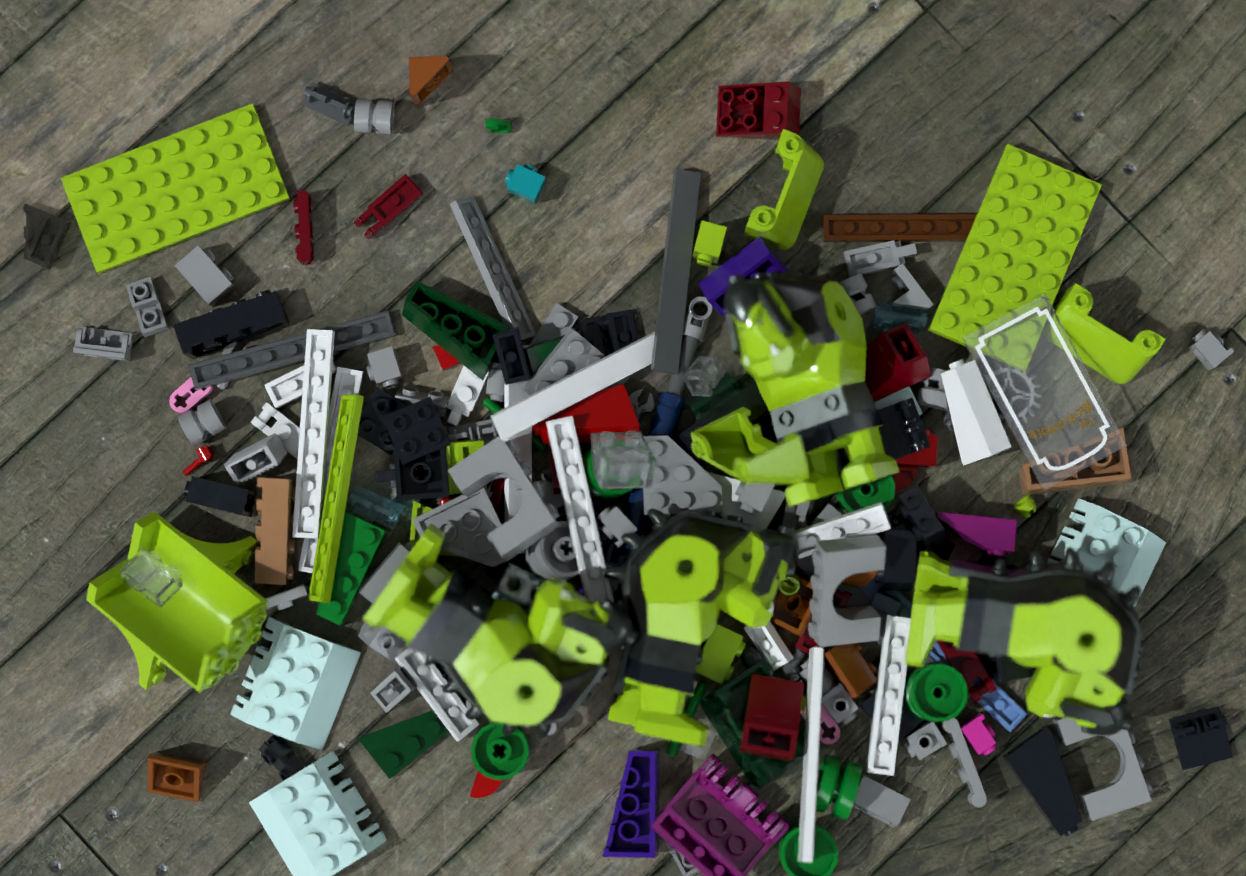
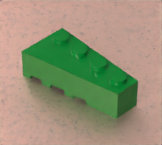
[316,511,388,626]

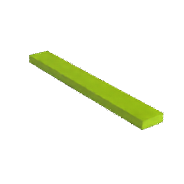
[308,394,364,603]

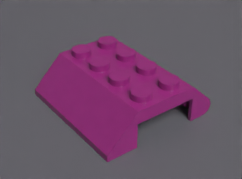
[651,754,791,876]

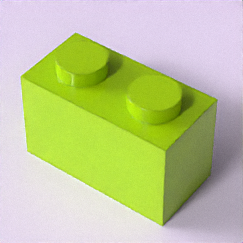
[692,221,727,267]
[695,624,746,684]

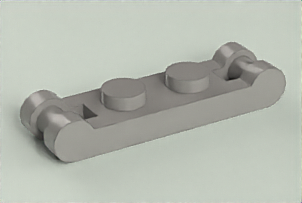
[940,718,987,808]

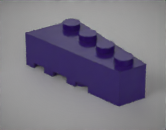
[603,749,659,858]

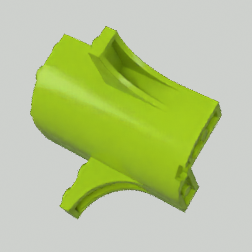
[86,511,268,693]

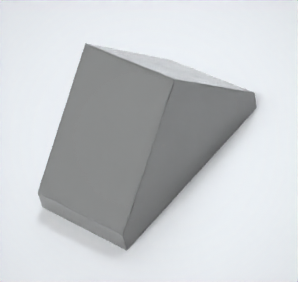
[370,667,416,713]

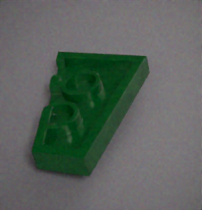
[358,710,449,779]

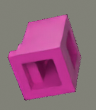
[960,713,997,756]

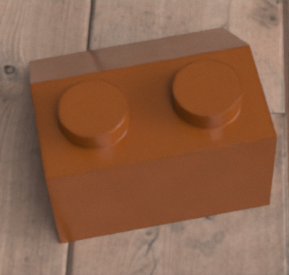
[824,643,878,698]

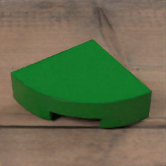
[485,118,513,133]

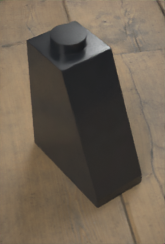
[184,476,257,517]

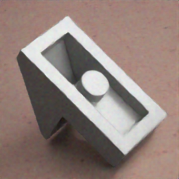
[891,263,934,311]

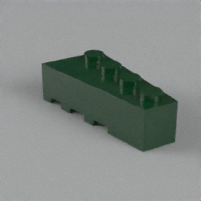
[402,281,509,380]

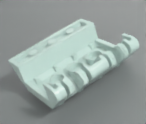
[1047,499,1166,606]
[230,617,361,750]
[249,751,387,876]

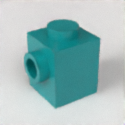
[504,164,546,204]

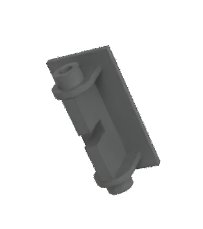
[302,82,356,126]

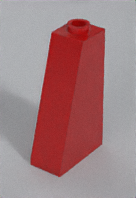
[532,384,640,444]

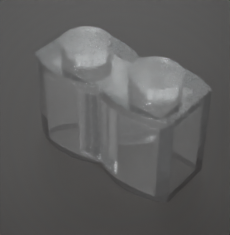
[120,549,183,607]

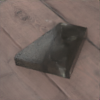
[23,204,71,270]

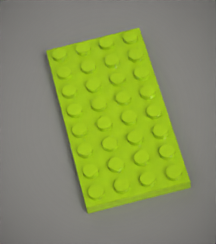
[61,103,291,274]
[928,144,1102,372]

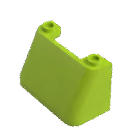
[743,129,824,250]
[1042,283,1166,384]
[691,407,809,484]

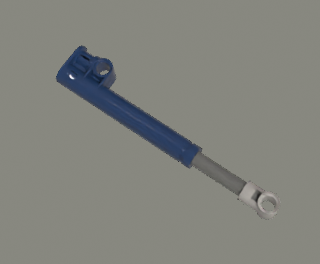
[596,297,712,567]

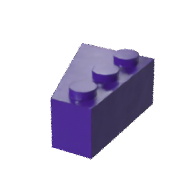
[698,237,789,315]

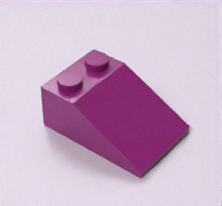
[935,512,1017,557]

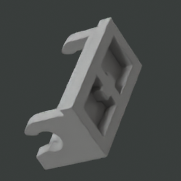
[73,326,134,361]
[852,775,911,828]

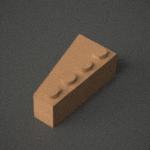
[254,477,297,585]

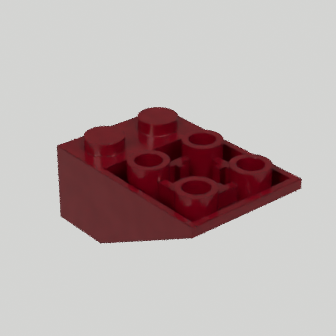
[716,81,801,140]
[865,322,931,402]
[739,674,804,761]

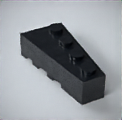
[173,290,289,359]
[674,381,771,462]

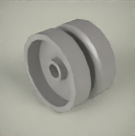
[525,521,579,582]

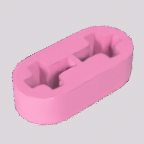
[169,377,214,414]
[801,704,840,744]

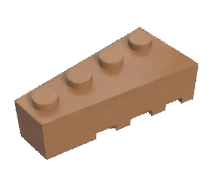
[1019,428,1131,496]

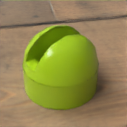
[1013,495,1037,518]
[779,573,800,595]

